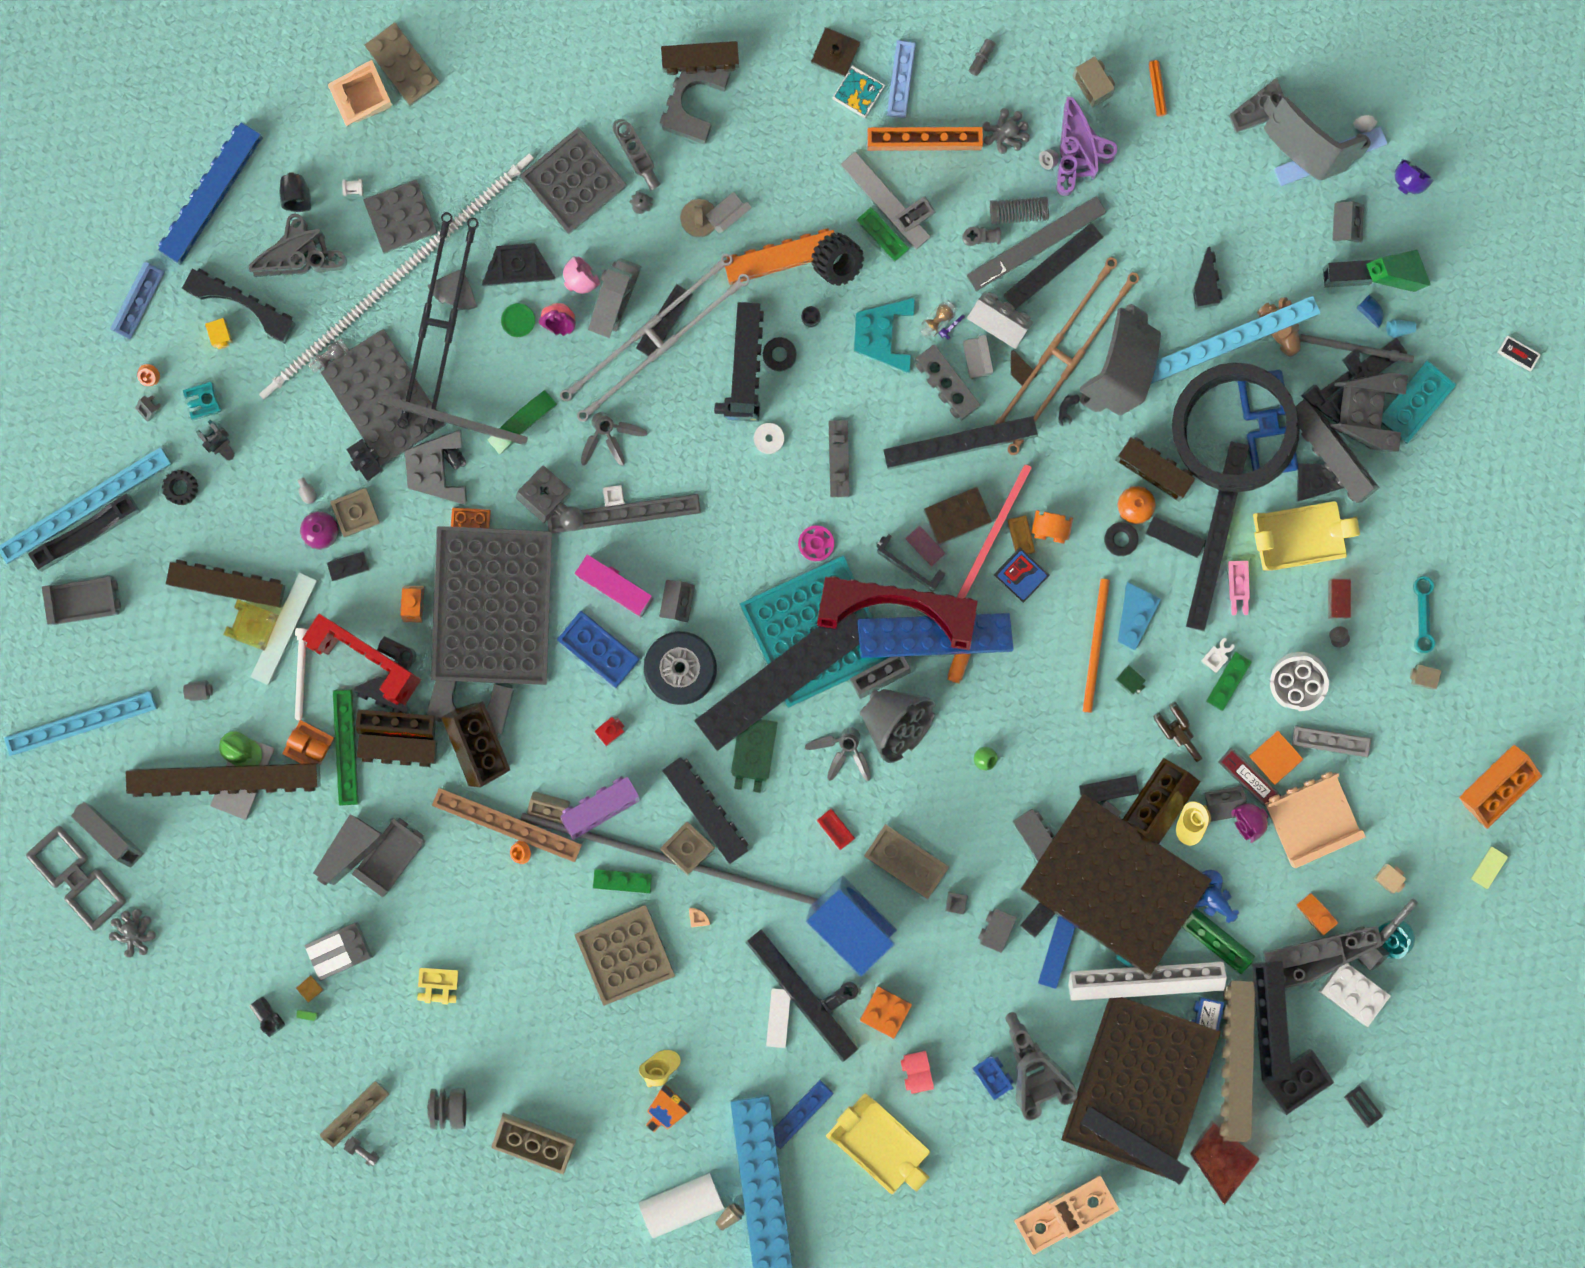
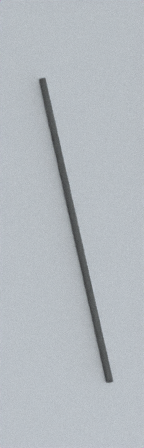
[521,813,818,905]

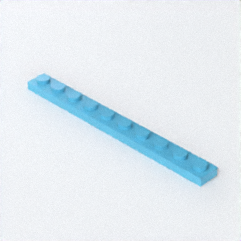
[1151,296,1320,384]
[0,447,171,564]

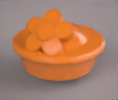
[138,364,160,386]
[510,841,531,864]

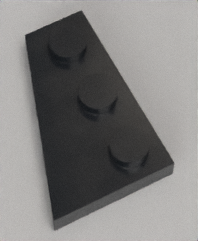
[1297,463,1345,502]

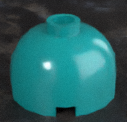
[1378,920,1415,959]

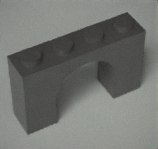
[660,69,731,144]
[427,681,514,736]

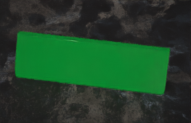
[1182,908,1255,974]

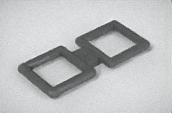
[26,826,126,931]

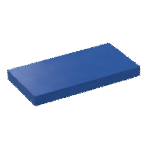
[557,611,640,688]

